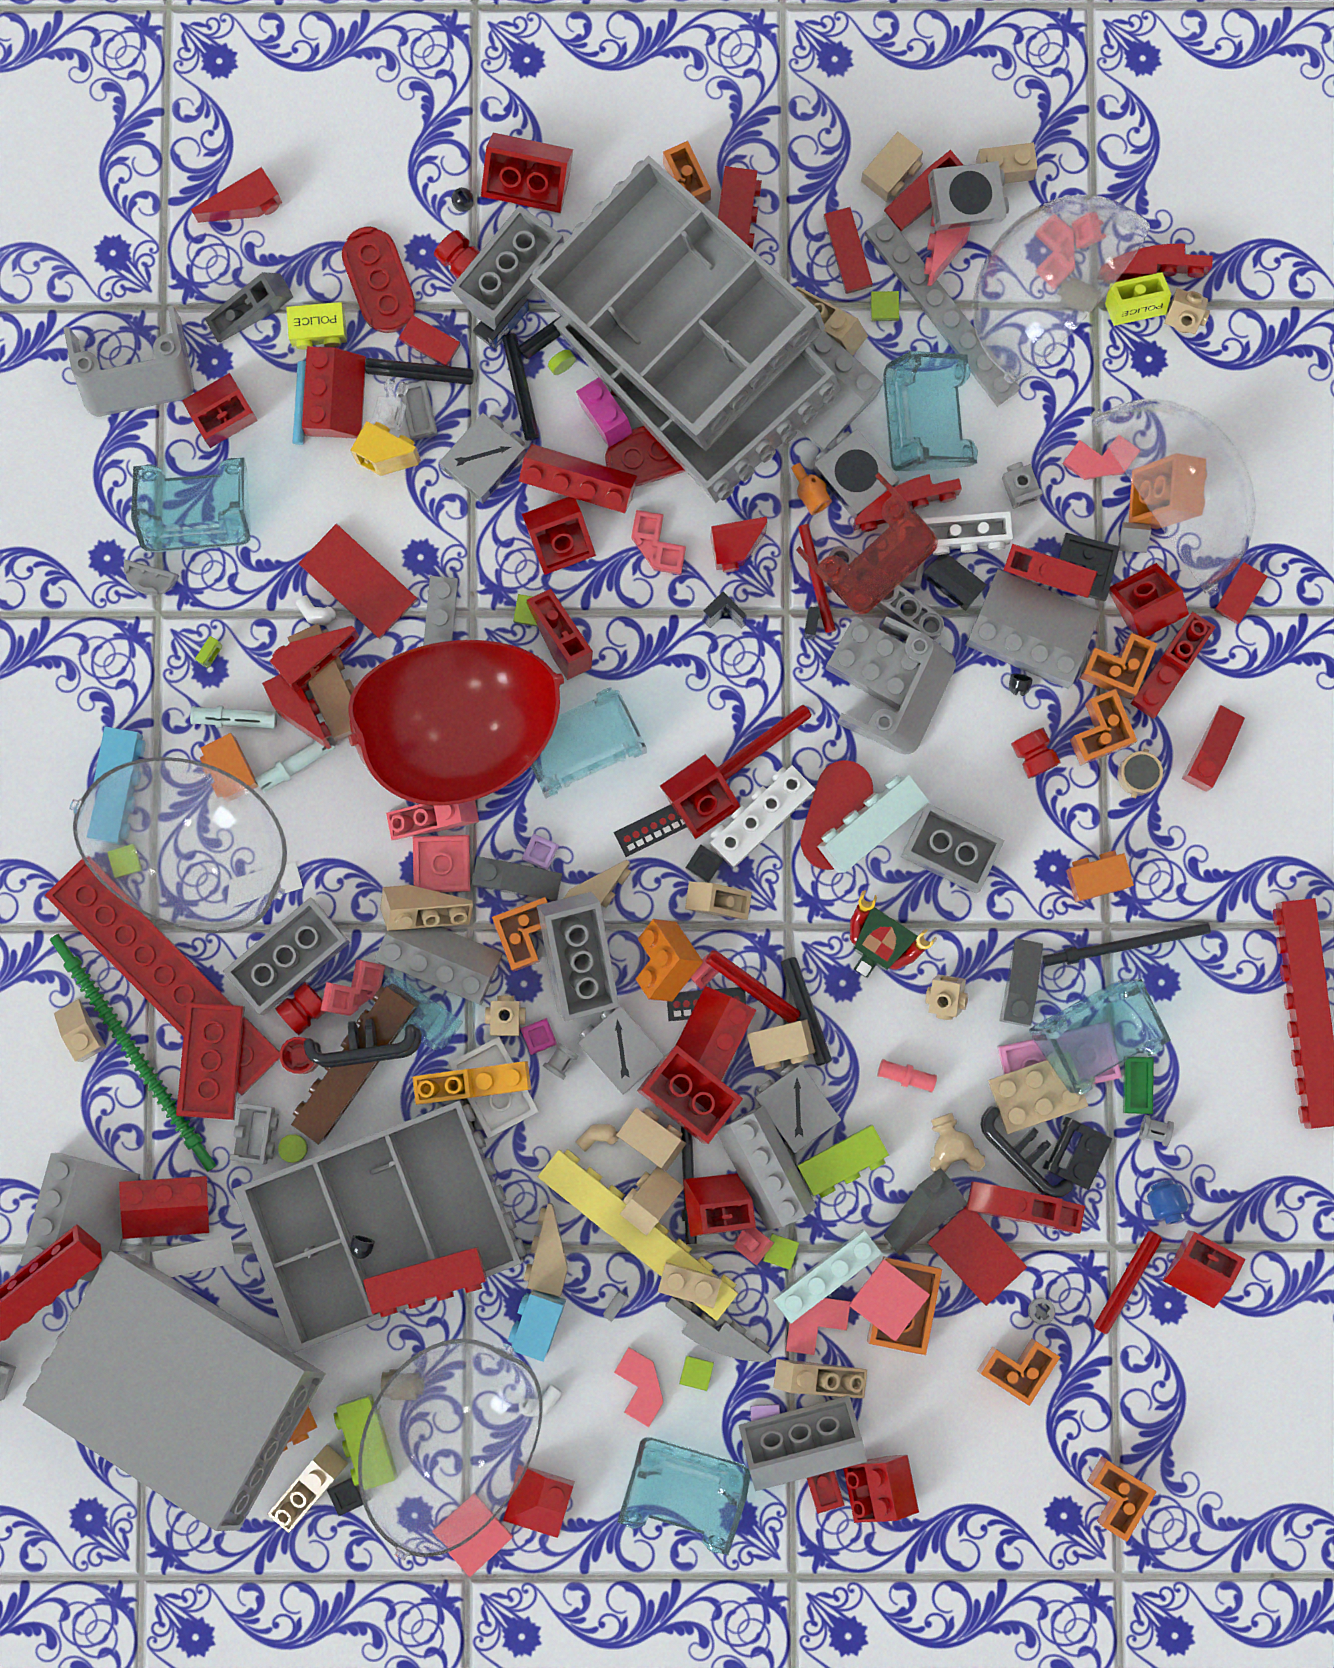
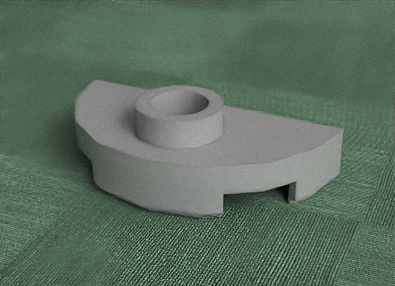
[124,559,179,596]

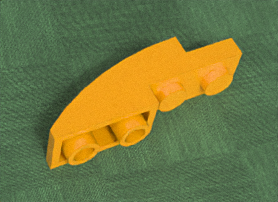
[412,1061,531,1105]

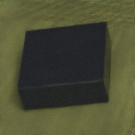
[804,607,820,640]
[685,844,724,883]
[327,1477,366,1516]

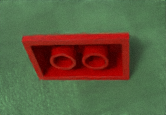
[480,132,573,213]
[302,346,366,439]
[676,985,756,1080]
[637,1045,743,1144]
[119,1176,209,1239]

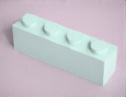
[817,775,930,873]
[772,1229,882,1324]

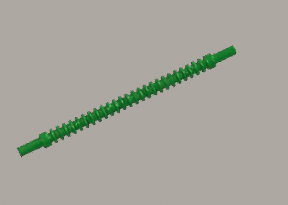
[49,934,217,1172]

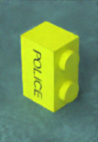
[1105,272,1171,326]
[286,302,347,350]

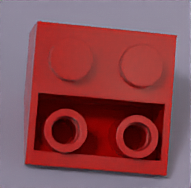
[182,373,258,448]
[683,1173,756,1237]
[1162,1230,1246,1308]
[843,1455,919,1523]

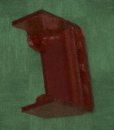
[796,473,938,614]

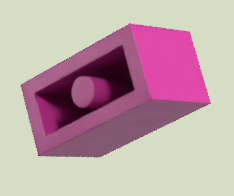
[576,377,632,447]

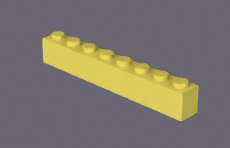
[537,1149,738,1321]

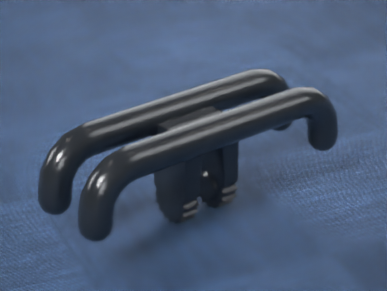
[303,1018,422,1068]
[980,1106,1074,1198]

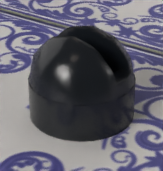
[451,187,474,212]
[1009,673,1033,696]
[350,1235,375,1259]

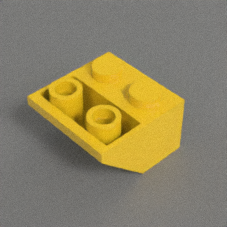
[350,421,421,476]

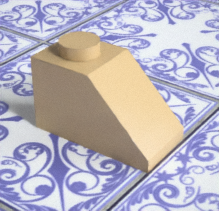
[685,881,752,920]
[54,999,107,1062]

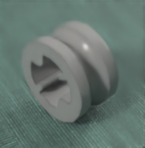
[1028,1298,1055,1325]

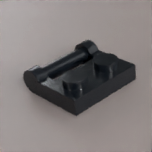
[1042,1117,1113,1190]

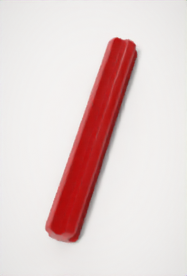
[717,705,812,780]
[705,950,800,1023]
[1094,1231,1162,1334]

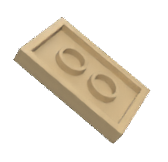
[988,1053,1089,1134]

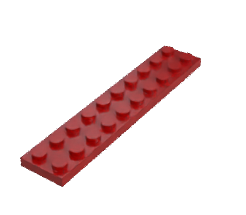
[45,856,280,1095]

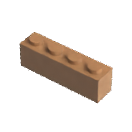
[287,624,354,742]

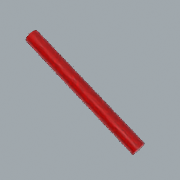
[798,524,836,634]

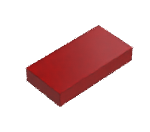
[399,315,461,366]
[1214,562,1268,625]

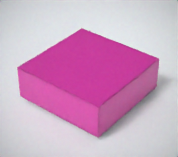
[520,1018,557,1055]

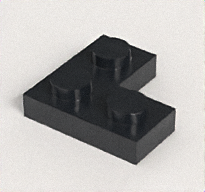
[1059,533,1120,601]

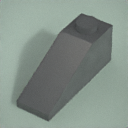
[205,272,293,342]
[472,856,562,901]
[999,938,1043,1027]
[884,1168,968,1256]

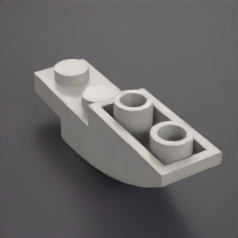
[666,1296,772,1362]

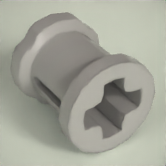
[543,1042,578,1080]
[1139,1115,1174,1147]

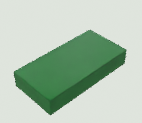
[1123,1056,1154,1114]

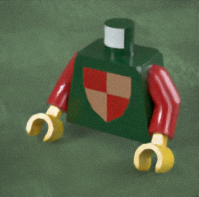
[850,890,937,978]

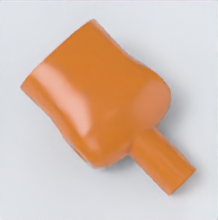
[791,463,832,515]

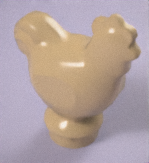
[930,1113,985,1173]

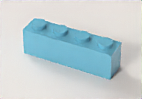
[83,726,146,845]

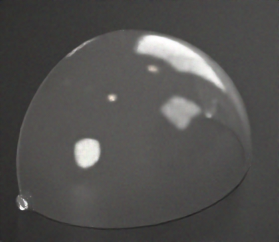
[973,195,1150,384]
[1090,399,1256,597]
[69,757,287,933]
[358,1339,543,1560]

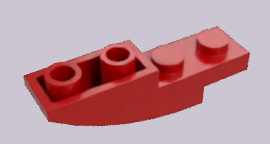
[1097,244,1213,284]
[853,474,962,532]
[1130,611,1216,719]
[966,1182,1085,1234]

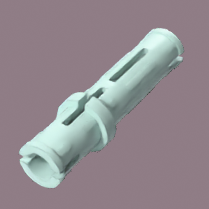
[190,706,277,729]
[254,738,336,793]

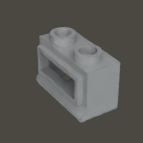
[229,1103,279,1165]

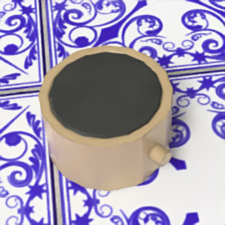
[1117,749,1163,798]

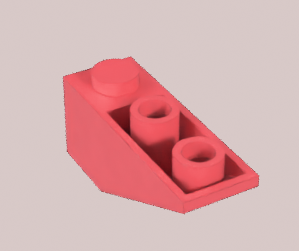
[924,212,971,286]
[386,800,479,840]

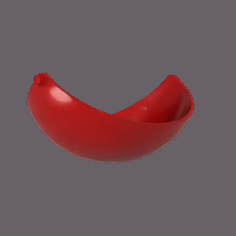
[348,640,564,806]

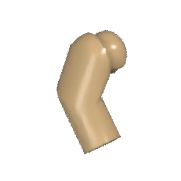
[576,1124,619,1152]

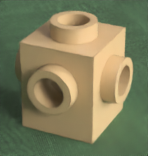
[1164,288,1210,334]
[925,974,968,1020]
[485,996,526,1036]

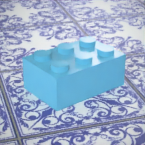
[508,1290,566,1362]

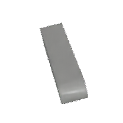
[827,546,944,640]

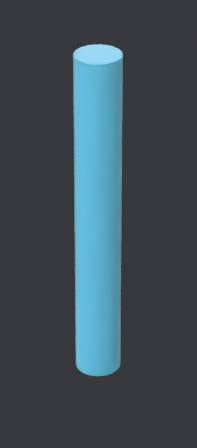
[292,361,306,445]

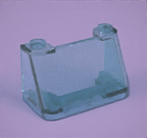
[883,351,978,472]
[131,457,251,552]
[531,687,647,799]
[1029,979,1171,1095]
[617,1437,751,1555]

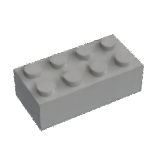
[537,892,619,1021]
[223,897,351,1016]

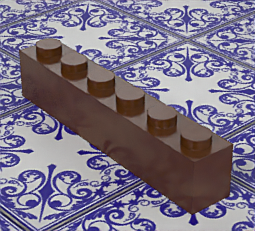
[291,983,420,1145]

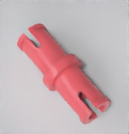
[877,1059,937,1093]

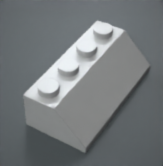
[451,205,564,330]
[374,927,503,1005]
[717,1105,817,1230]
[738,1396,867,1491]

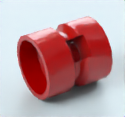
[434,230,480,279]
[1011,727,1061,779]
[275,982,326,1035]
[279,1037,319,1074]

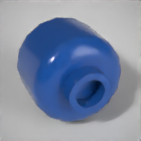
[1147,1180,1189,1225]

